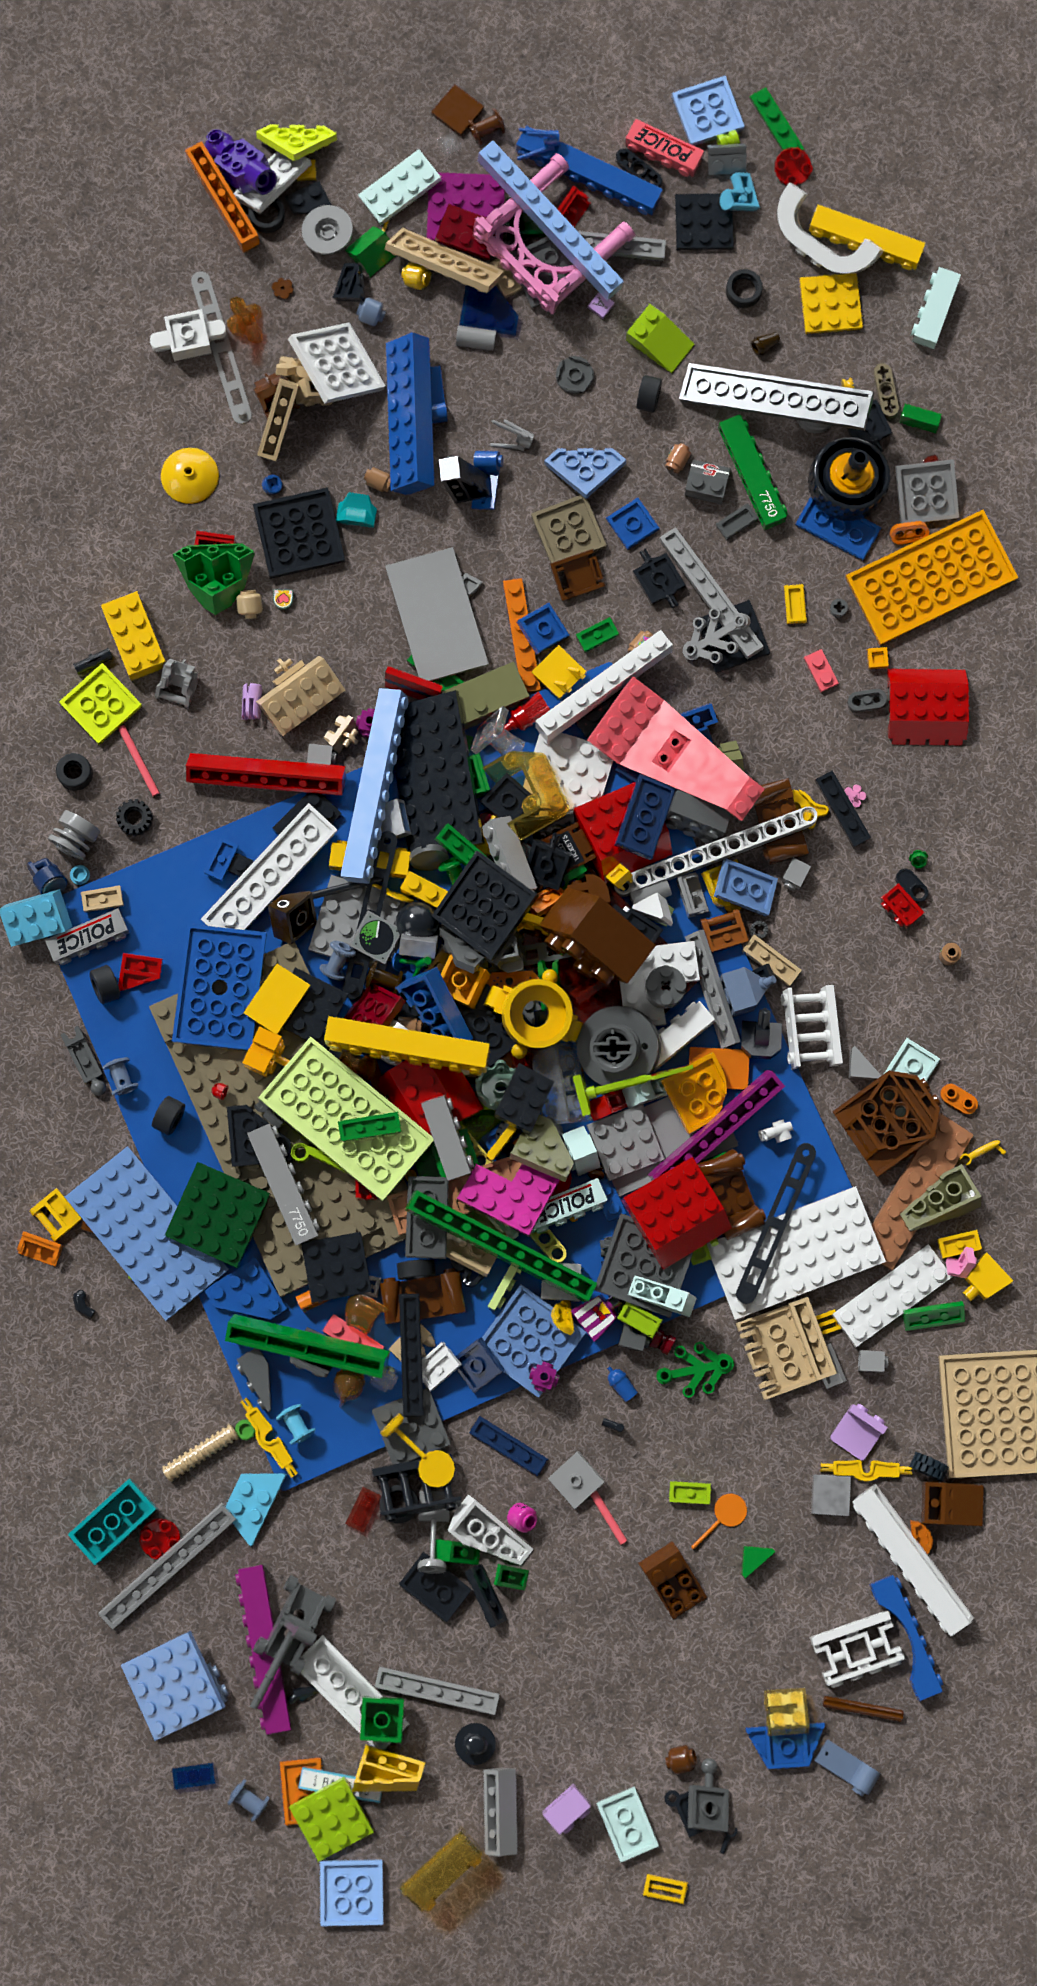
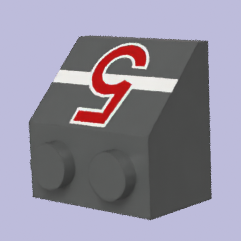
[684,460,730,505]

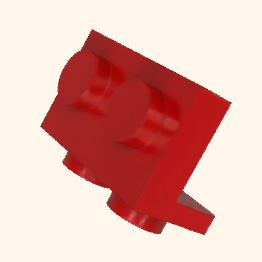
[880,883,925,929]

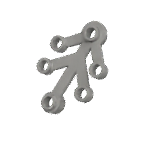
[683,607,751,664]

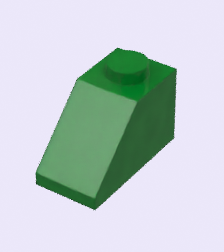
[435,1539,480,1565]

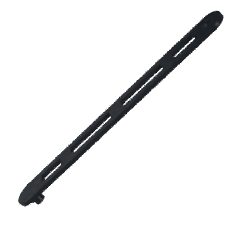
[343,831,398,999]
[736,1143,816,1304]

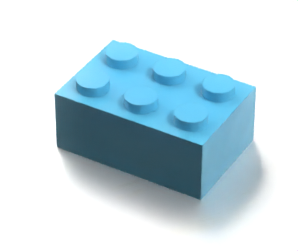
[0,889,72,947]

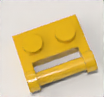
[29,1188,83,1242]

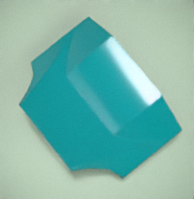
[336,492,377,528]

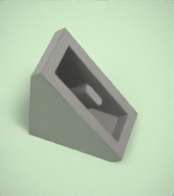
[848,1046,881,1081]

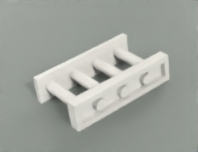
[781,985,843,1070]

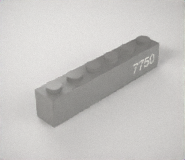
[247,1124,320,1245]

